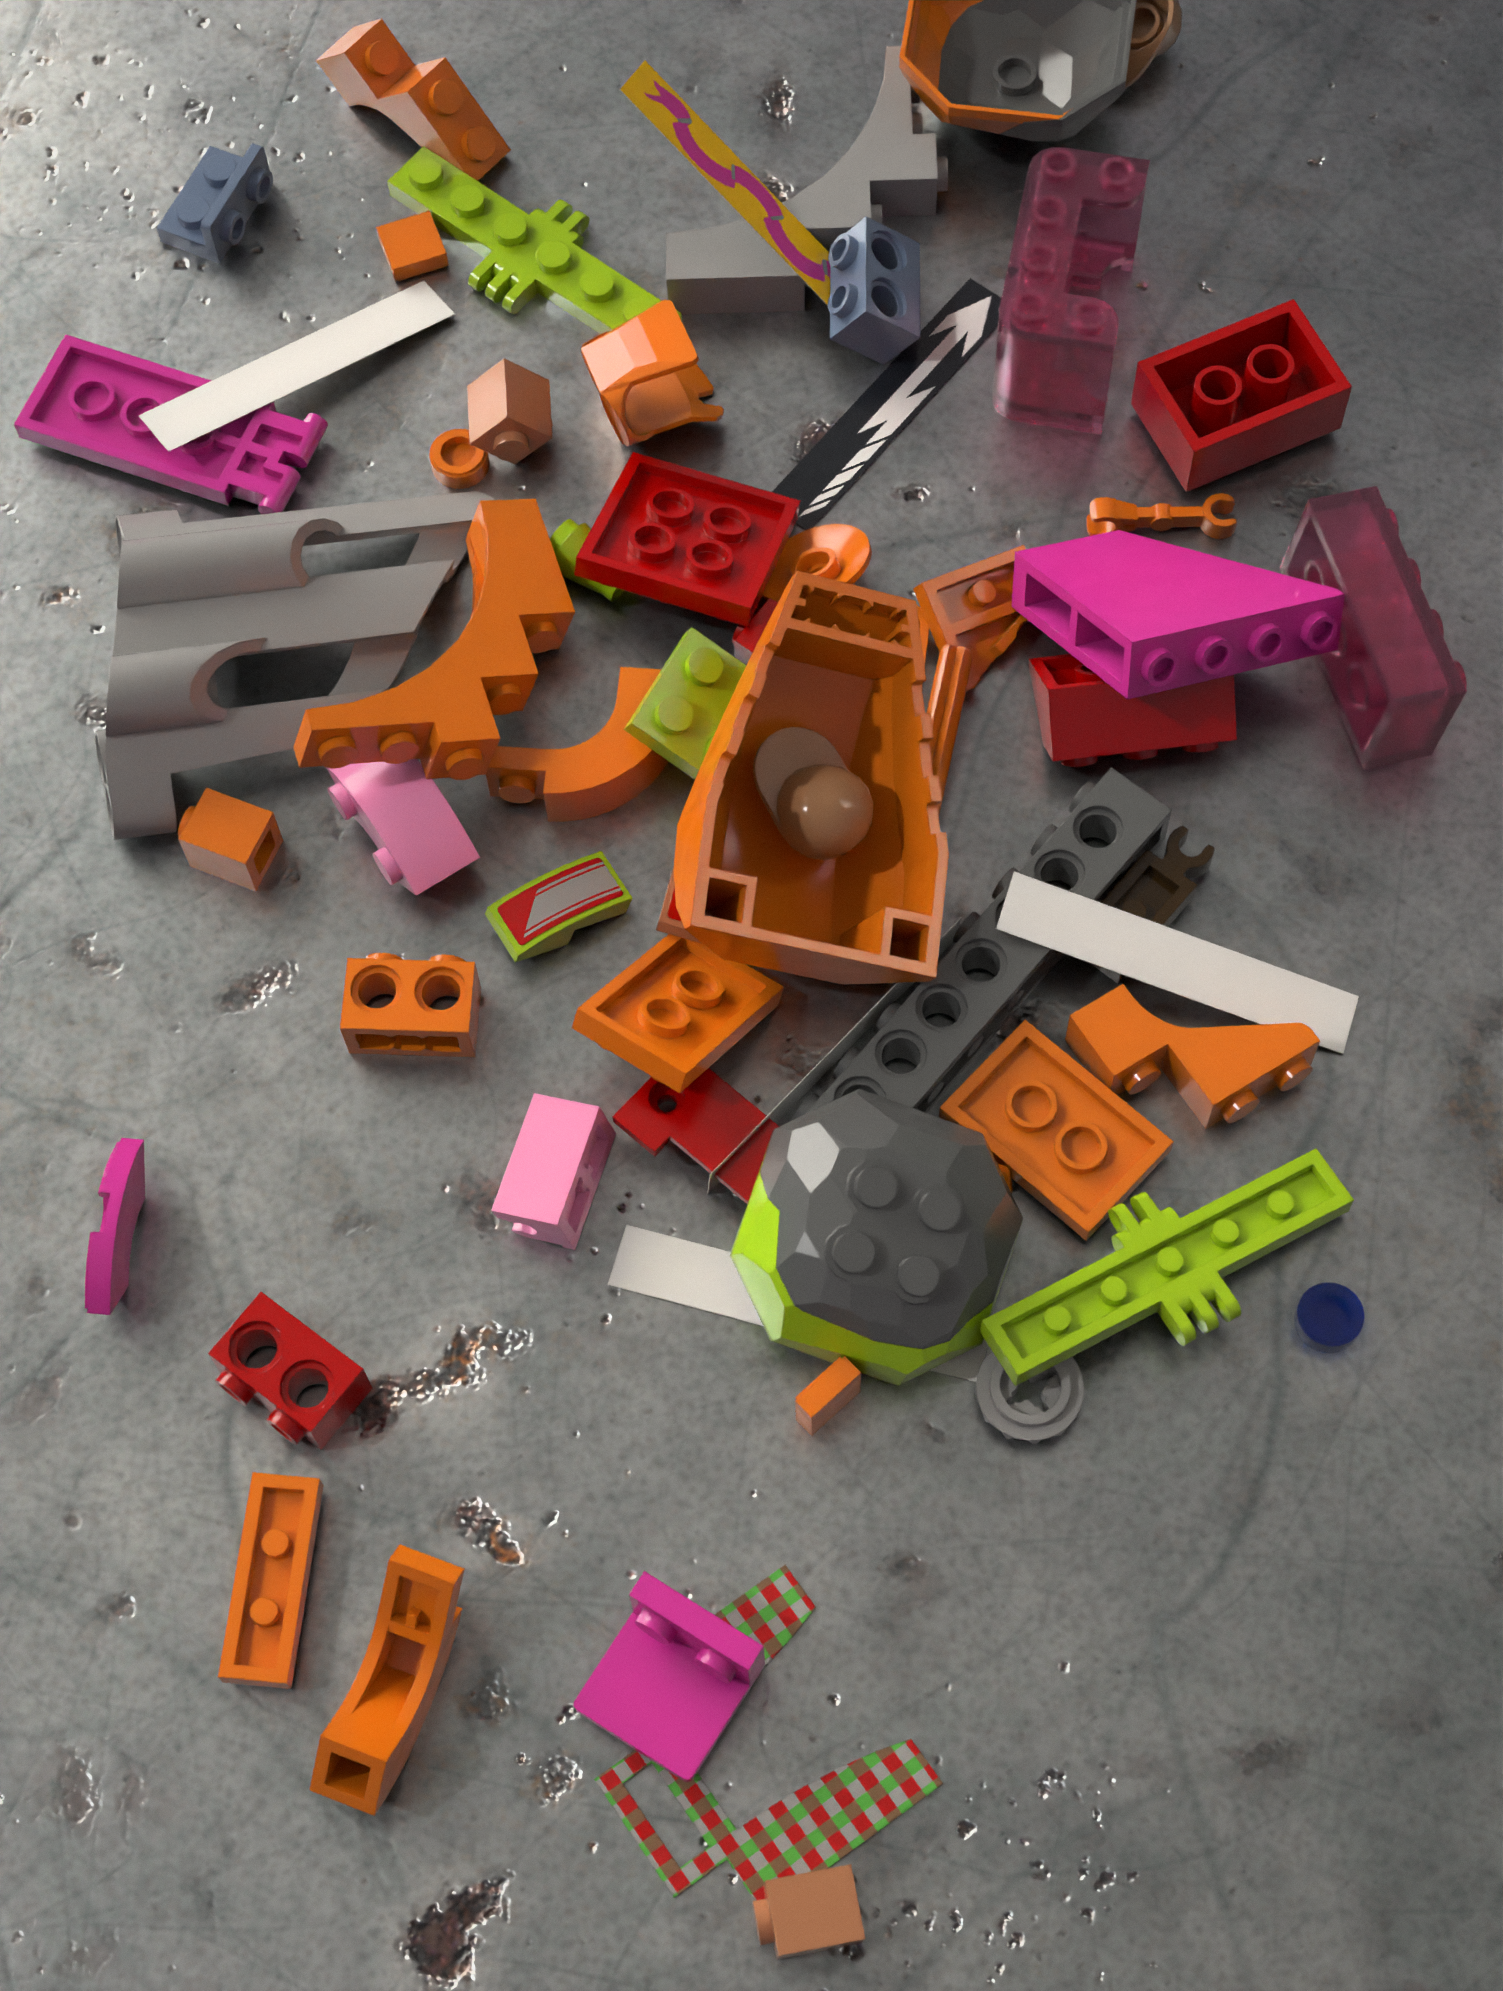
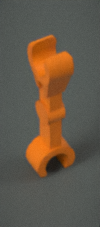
[1086,493,1237,539]

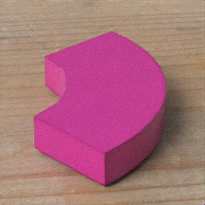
[85,1138,145,1315]

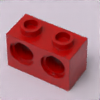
[208,1292,373,1450]

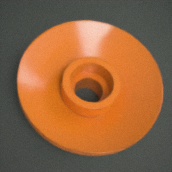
[762,524,872,602]

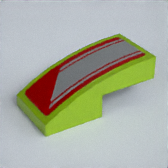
[485,851,633,963]

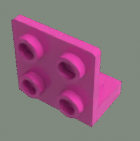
[574,1571,765,1782]

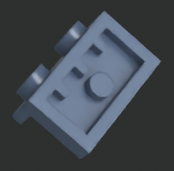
[157,143,273,264]

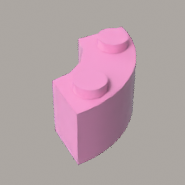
[327,759,480,896]

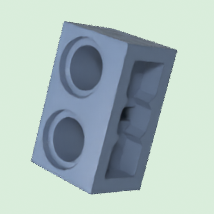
[828,216,920,365]

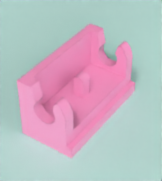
[491,1093,616,1250]

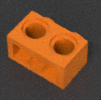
[340,953,481,1057]

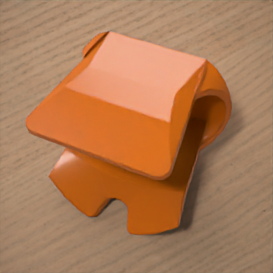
[581,300,724,446]

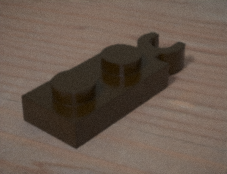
[1090,826,1215,984]

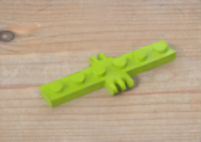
[387,146,682,334]
[979,1148,1354,1386]

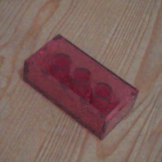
[1279,486,1467,770]

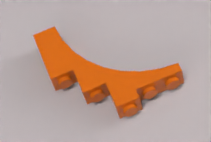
[293,499,575,780]

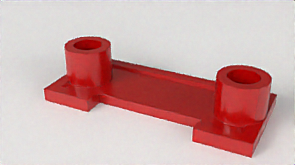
[612,1068,780,1204]

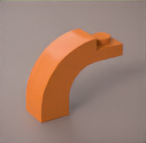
[486,667,668,822]
[309,1544,465,1816]

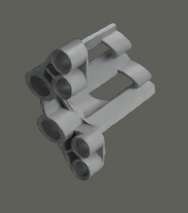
[95,491,494,840]

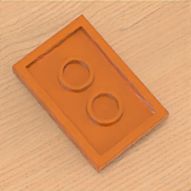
[572,934,784,1093]
[939,1019,1174,1241]

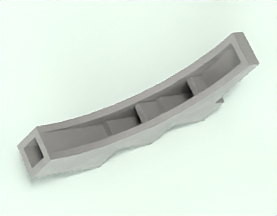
[666,46,948,315]

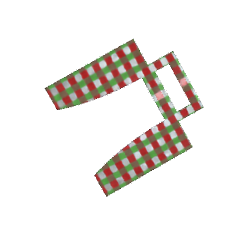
[594,1565,943,1900]

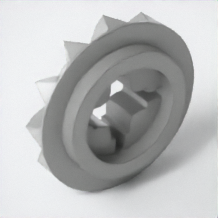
[975,1351,1084,1445]

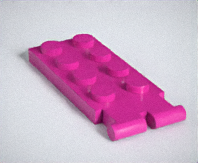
[14,334,328,514]

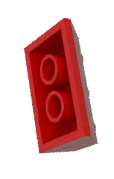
[1029,654,1237,767]

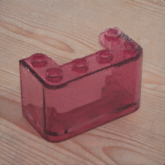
[992,147,1150,435]

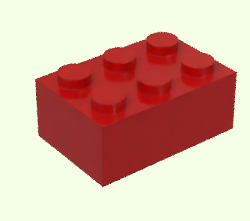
[1131,299,1352,492]

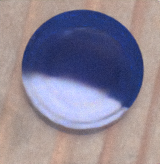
[1294,1282,1364,1353]

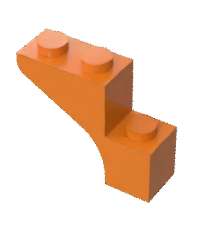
[316,18,511,181]
[1065,984,1320,1129]

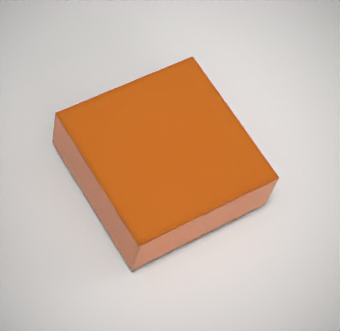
[376,211,449,282]
[795,1356,861,1436]

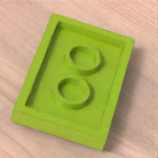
[624,627,746,780]

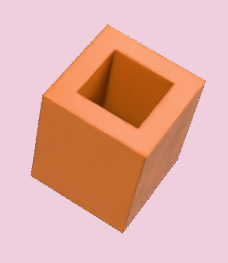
[178,787,283,892]

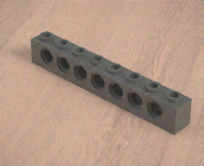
[792,768,1172,1120]

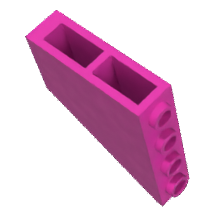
[1012,530,1345,699]

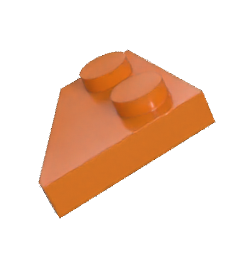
[913,545,1028,693]

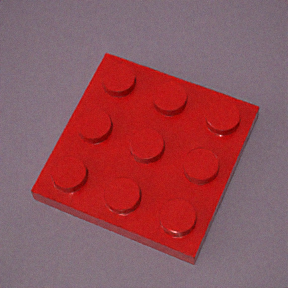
[574,452,801,627]

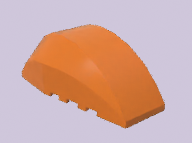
[674,571,949,985]

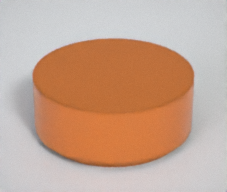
[429,429,490,489]

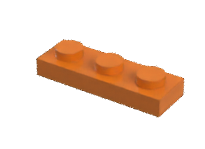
[218,1472,324,1689]

